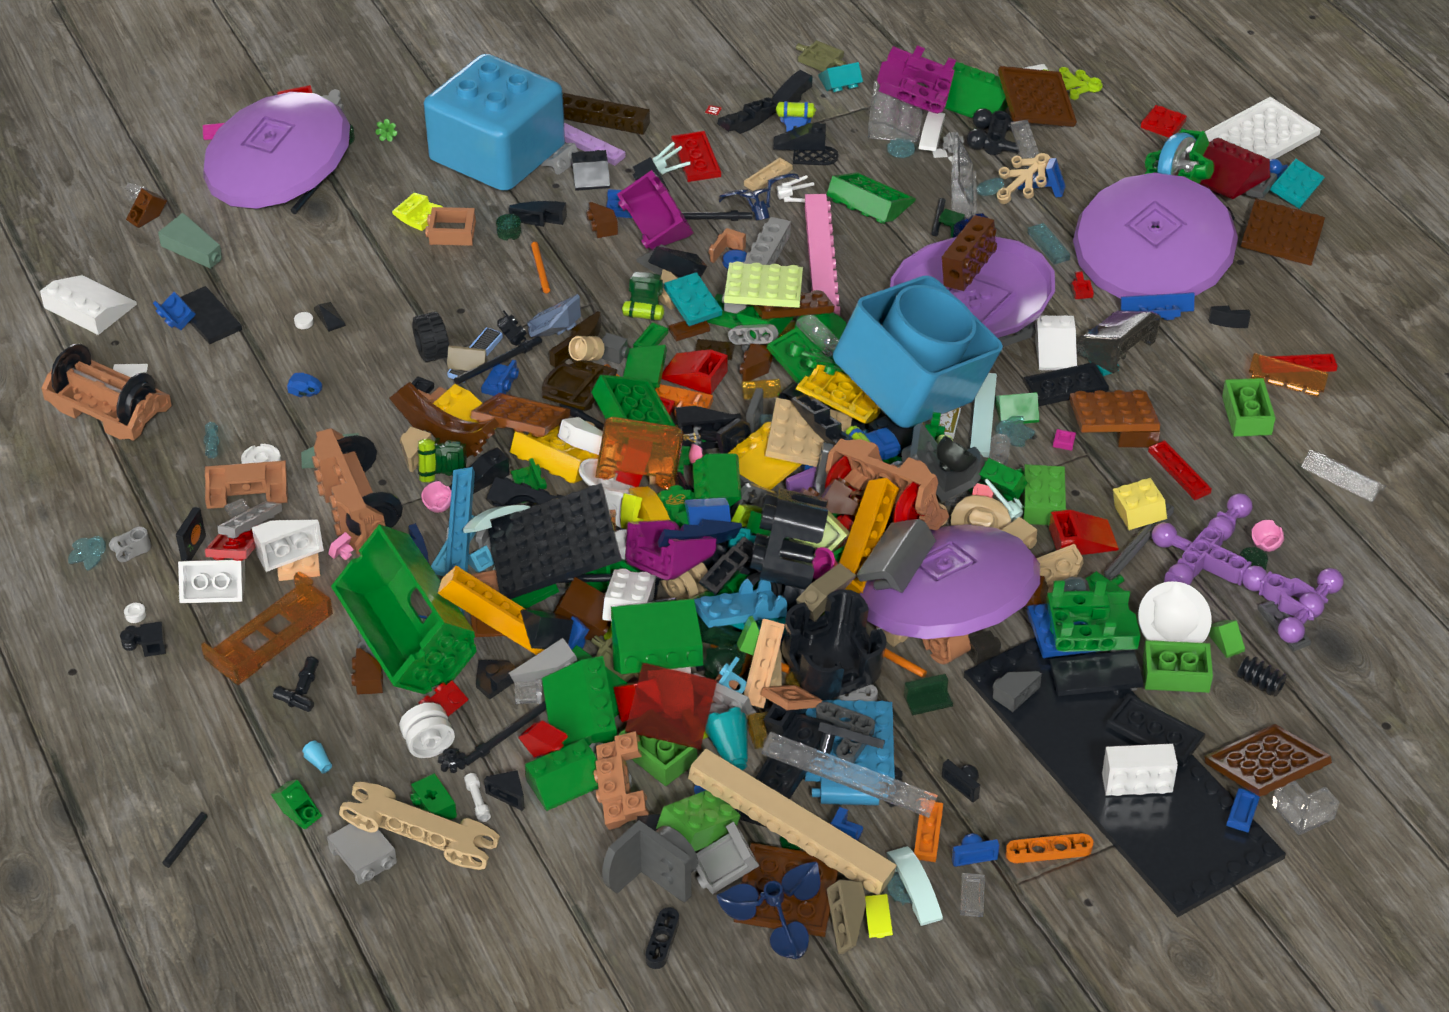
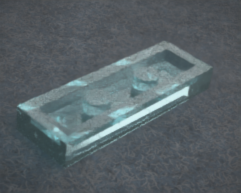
[1028,223,1070,264]

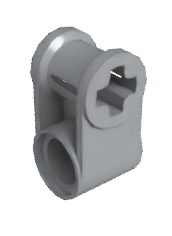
[109,527,152,562]

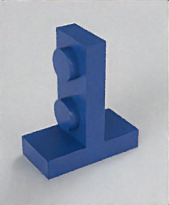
[1018,158,1066,198]

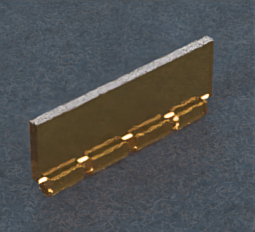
[1249,353,1329,397]

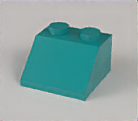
[818,62,863,93]

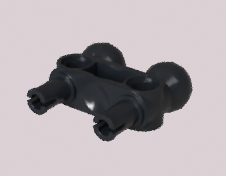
[967,108,1026,155]

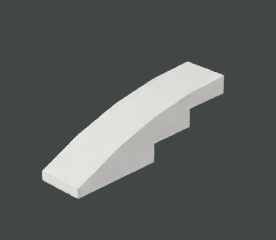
[919,112,945,151]

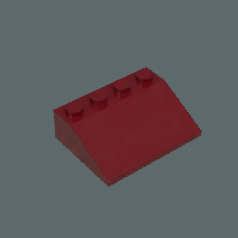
[1199,138,1270,199]

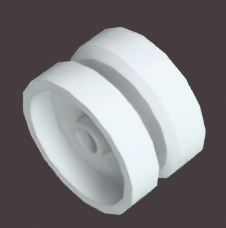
[399,703,455,758]

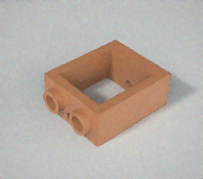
[425,207,476,246]

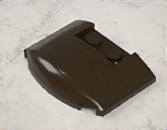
[542,359,617,411]

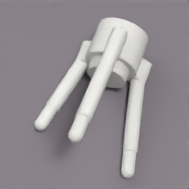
[777,175,814,203]

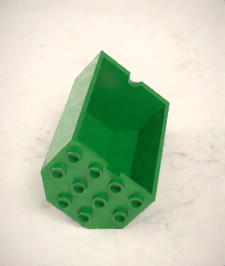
[331,524,477,694]

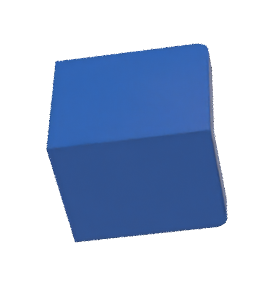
[831,807,863,841]

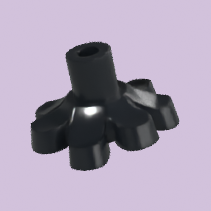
[438,748,466,773]

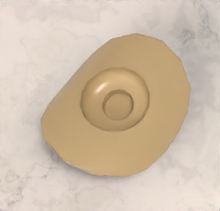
[951,495,1011,530]

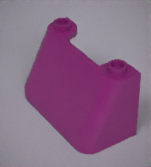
[617,170,694,249]
[625,520,716,580]

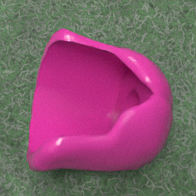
[812,547,838,580]

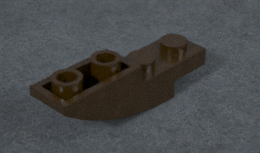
[549,311,601,368]

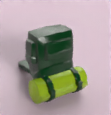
[622,272,664,321]
[418,438,467,482]

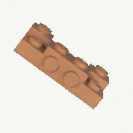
[205,460,288,509]
[594,731,649,830]

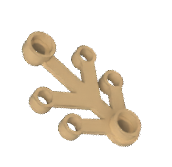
[997,153,1051,204]

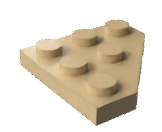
[1036,544,1083,604]

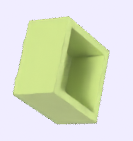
[793,511,850,557]

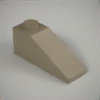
[796,563,856,622]
[827,880,866,954]

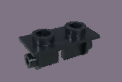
[497,311,527,346]

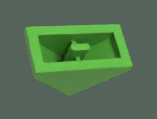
[737,616,760,656]
[1208,620,1245,658]

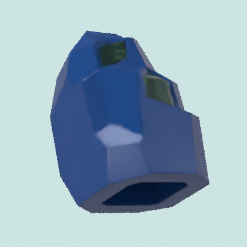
[287,373,322,397]

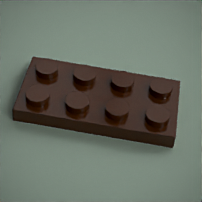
[752,290,835,319]

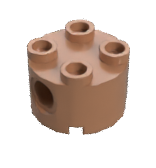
[922,634,971,664]

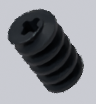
[1237,656,1287,697]

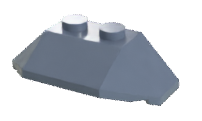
[527,294,581,337]

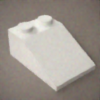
[1034,315,1077,370]
[252,520,324,572]

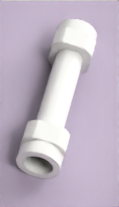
[464,773,491,822]

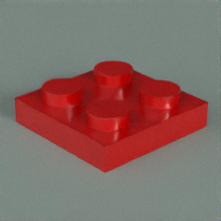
[1141,105,1187,138]

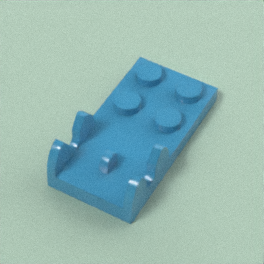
[694,579,787,628]

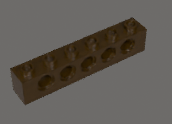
[562,92,650,135]

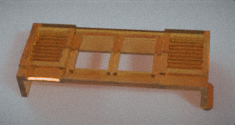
[201,572,333,685]

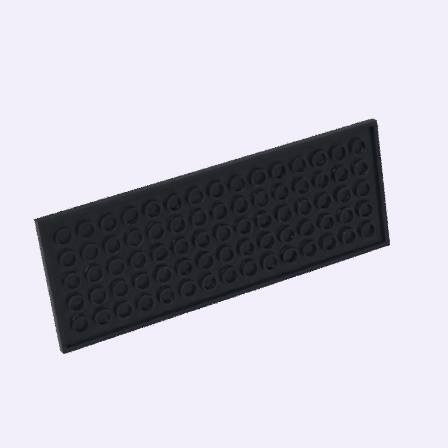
[964,637,1286,918]

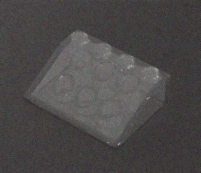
[868,81,923,142]
[951,134,977,221]

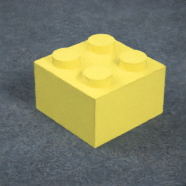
[1113,478,1167,530]

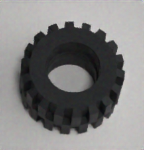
[412,311,449,362]

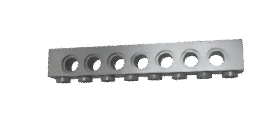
[722,217,791,314]

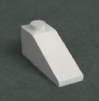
[558,417,619,460]

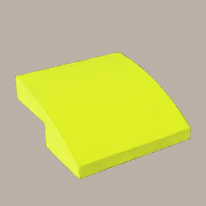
[392,193,443,231]

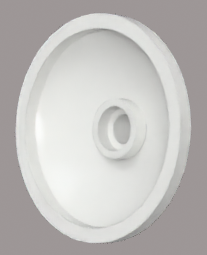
[579,459,635,494]

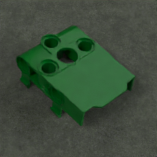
[1046,580,1140,652]

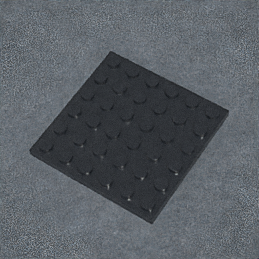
[488,483,622,599]

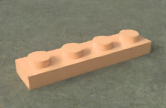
[744,619,785,708]

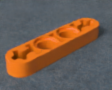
[1006,833,1093,863]

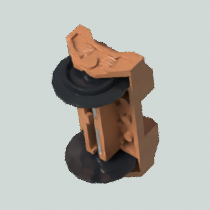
[41,344,172,441]
[312,428,403,554]

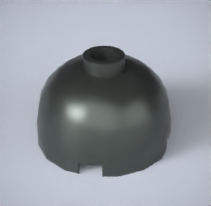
[936,435,977,472]

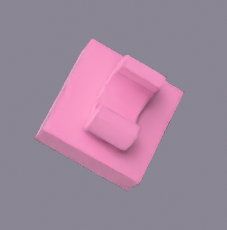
[328,532,354,560]

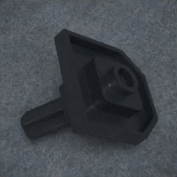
[701,418,751,454]

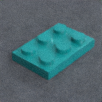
[1270,158,1325,209]
[663,272,723,326]

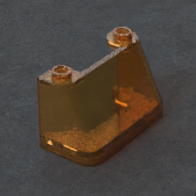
[595,417,684,489]

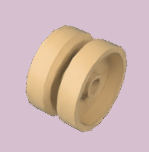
[661,563,708,600]

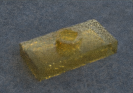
[742,379,782,400]

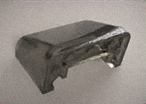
[1076,310,1161,374]

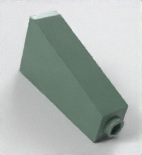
[158,213,222,269]

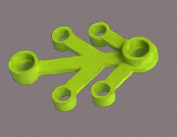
[1043,67,1103,100]

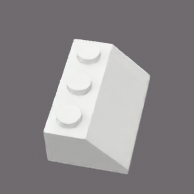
[178,560,246,603]

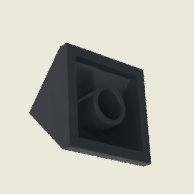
[520,609,574,650]

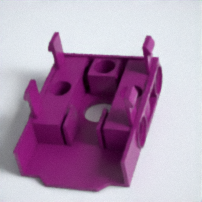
[877,45,956,114]

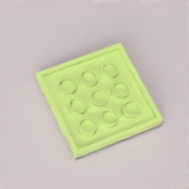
[724,261,803,308]

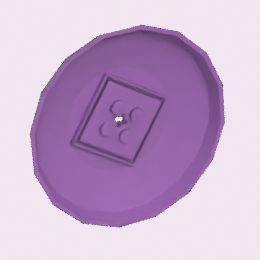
[203,92,350,209]
[1073,173,1238,299]
[890,236,1055,338]
[859,524,1040,639]

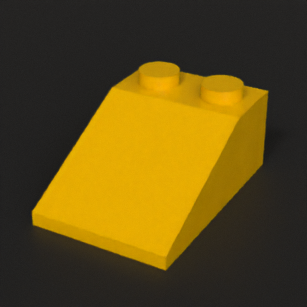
[433,384,497,430]

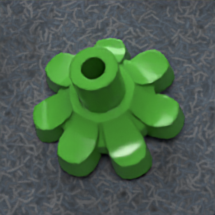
[376,119,398,142]

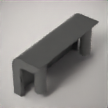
[856,519,936,593]

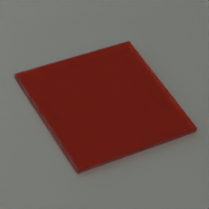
[625,663,717,749]

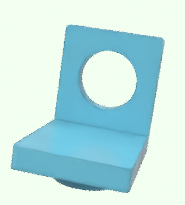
[718,657,747,694]

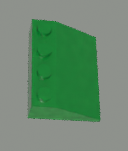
[945,62,1008,118]
[826,172,916,224]
[591,375,678,445]
[611,598,703,674]
[542,656,617,748]

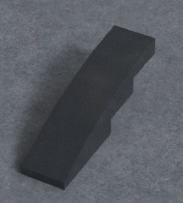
[791,394,853,447]
[699,537,754,595]

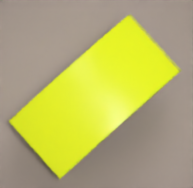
[621,493,643,530]
[865,894,893,938]

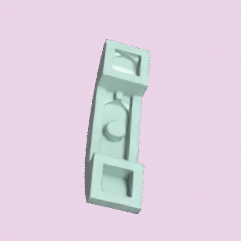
[463,505,530,533]
[886,846,943,926]

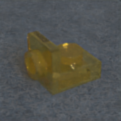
[747,712,768,749]

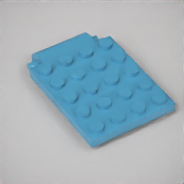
[805,700,895,805]

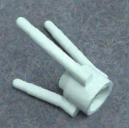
[653,142,691,175]
[985,479,1024,522]

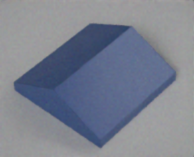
[684,498,731,526]

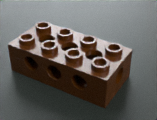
[942,215,997,291]

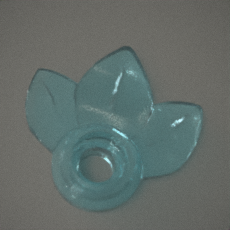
[996,416,1035,447]
[68,536,106,571]

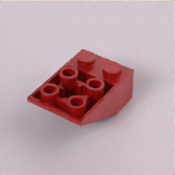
[661,350,728,395]
[1049,510,1119,555]

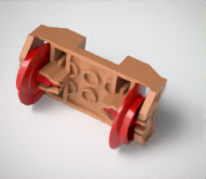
[825,439,949,530]

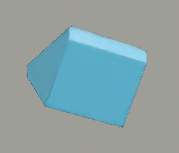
[468,545,494,573]

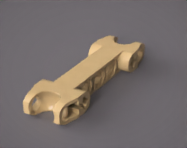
[339,782,500,870]

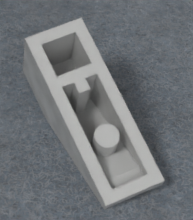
[509,638,578,686]

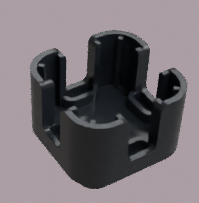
[750,488,828,590]
[782,589,887,701]

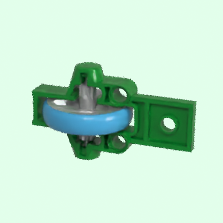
[1145,129,1214,228]

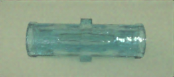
[203,422,219,458]

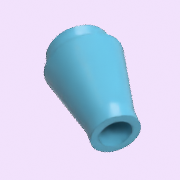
[302,741,332,773]

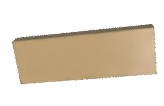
[744,158,793,191]

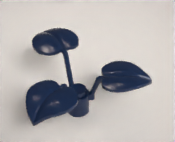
[719,173,799,221]
[717,862,821,959]

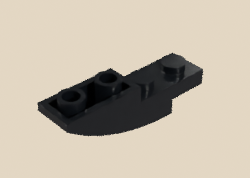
[717,97,778,134]

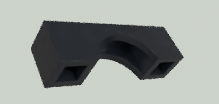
[486,477,563,507]

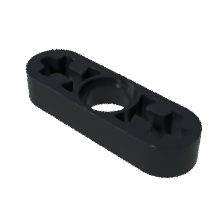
[645,907,679,969]

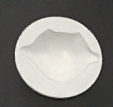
[1138,581,1211,643]

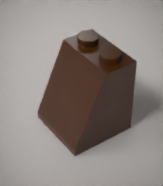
[553,577,611,641]

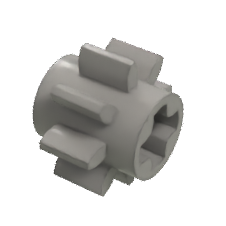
[943,132,964,153]

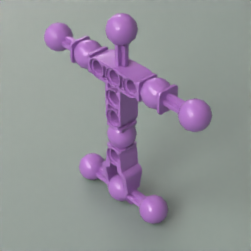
[1152,493,1344,643]

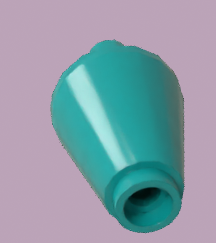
[704,707,748,770]

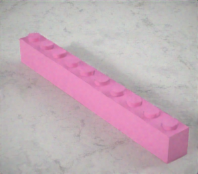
[805,194,840,316]

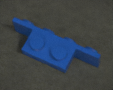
[1121,292,1195,321]

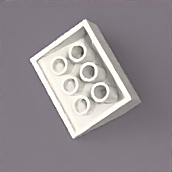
[40,275,137,335]

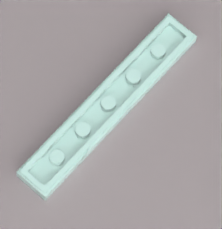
[970,373,997,458]

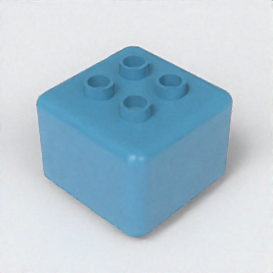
[424,54,565,190]
[833,276,1003,428]

